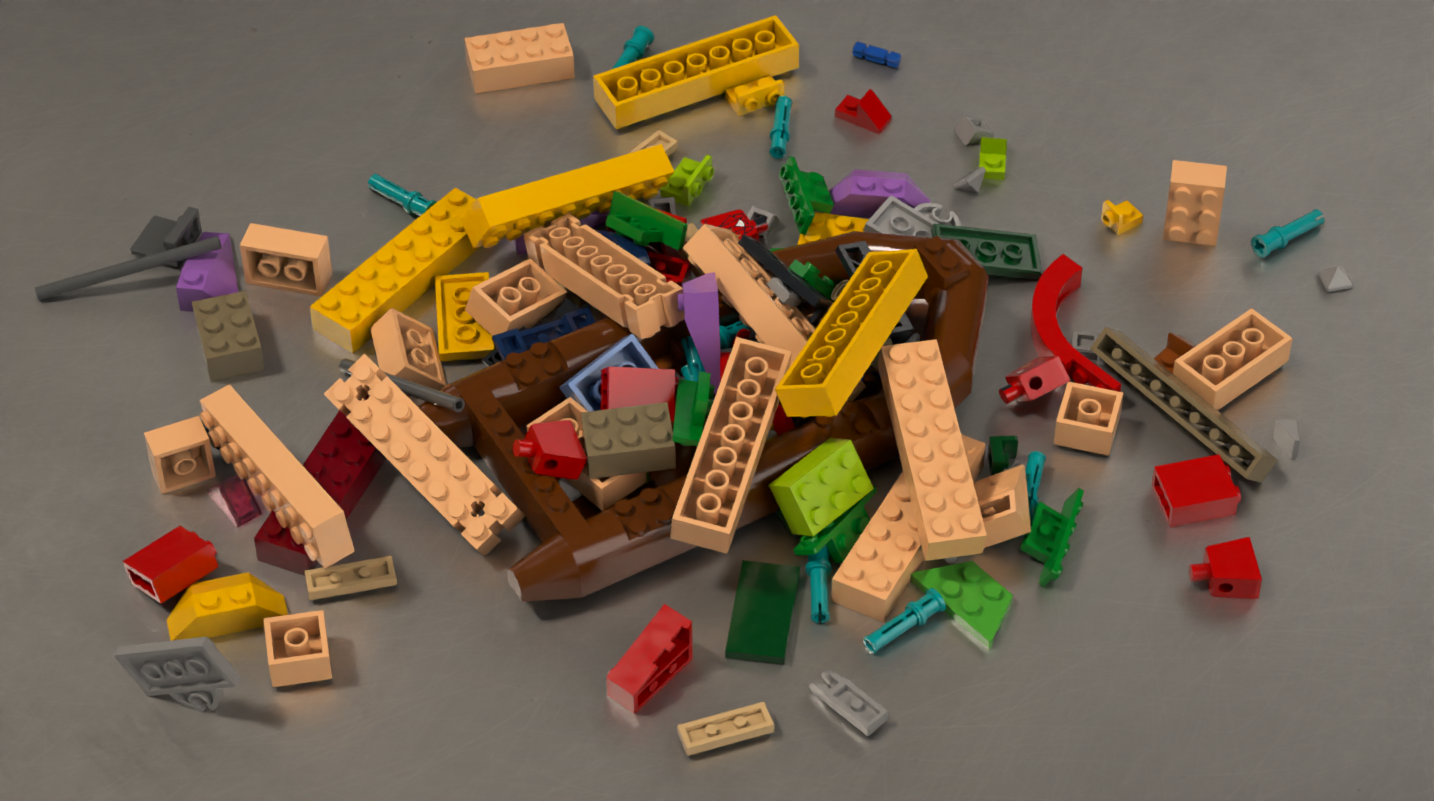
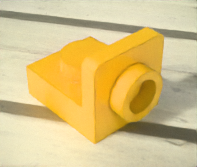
[1101,200,1143,235]

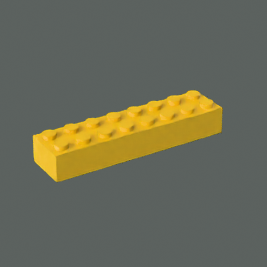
[593,15,799,129]
[461,144,674,248]
[310,187,481,354]
[775,249,928,418]

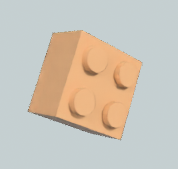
[1054,382,1123,456]
[144,416,216,494]
[263,610,332,687]

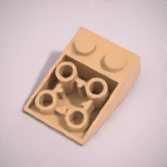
[973,464,1031,548]

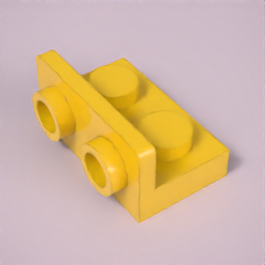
[725,75,785,116]

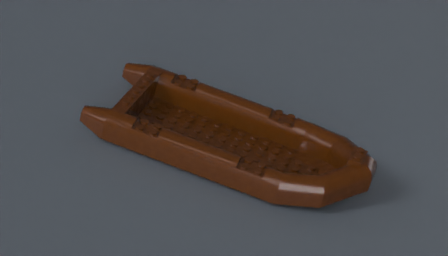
[418,231,989,602]

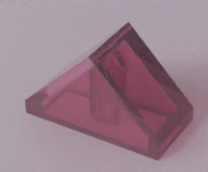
[207,475,262,528]

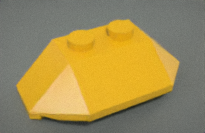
[167,572,288,641]

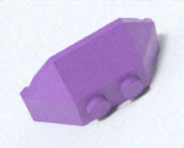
[827,169,931,218]

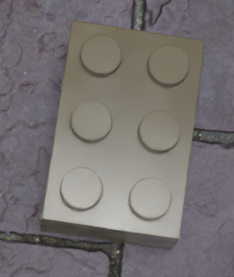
[192,291,265,382]
[581,402,676,479]

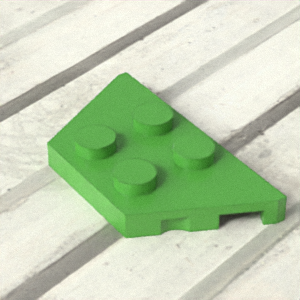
[911,561,1013,649]

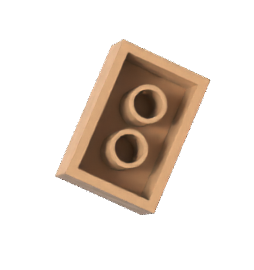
[1163,160,1227,246]
[240,223,333,297]
[465,258,567,336]

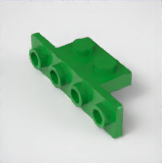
[779,156,834,235]
[606,192,688,250]
[672,371,715,446]
[793,486,878,563]
[1020,488,1084,587]

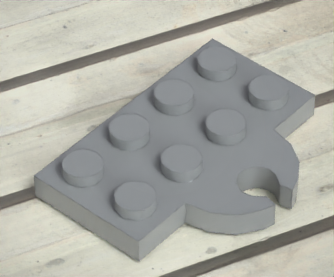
[863,195,961,237]
[113,636,241,712]

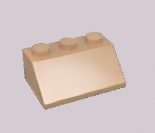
[370,308,446,390]

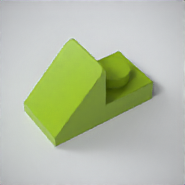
[979,137,1007,180]

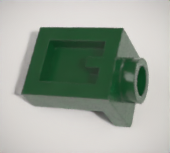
[987,436,1018,476]

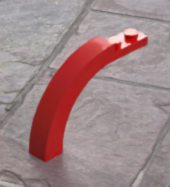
[1030,254,1121,392]

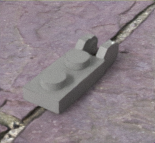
[809,668,889,736]

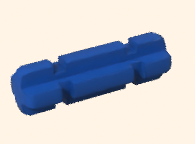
[853,42,901,68]

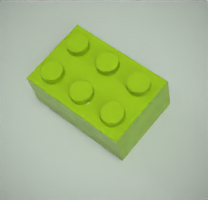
[769,438,874,536]

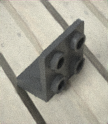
[130,207,202,267]

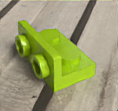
[660,155,714,206]

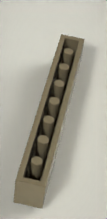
[1090,326,1278,483]

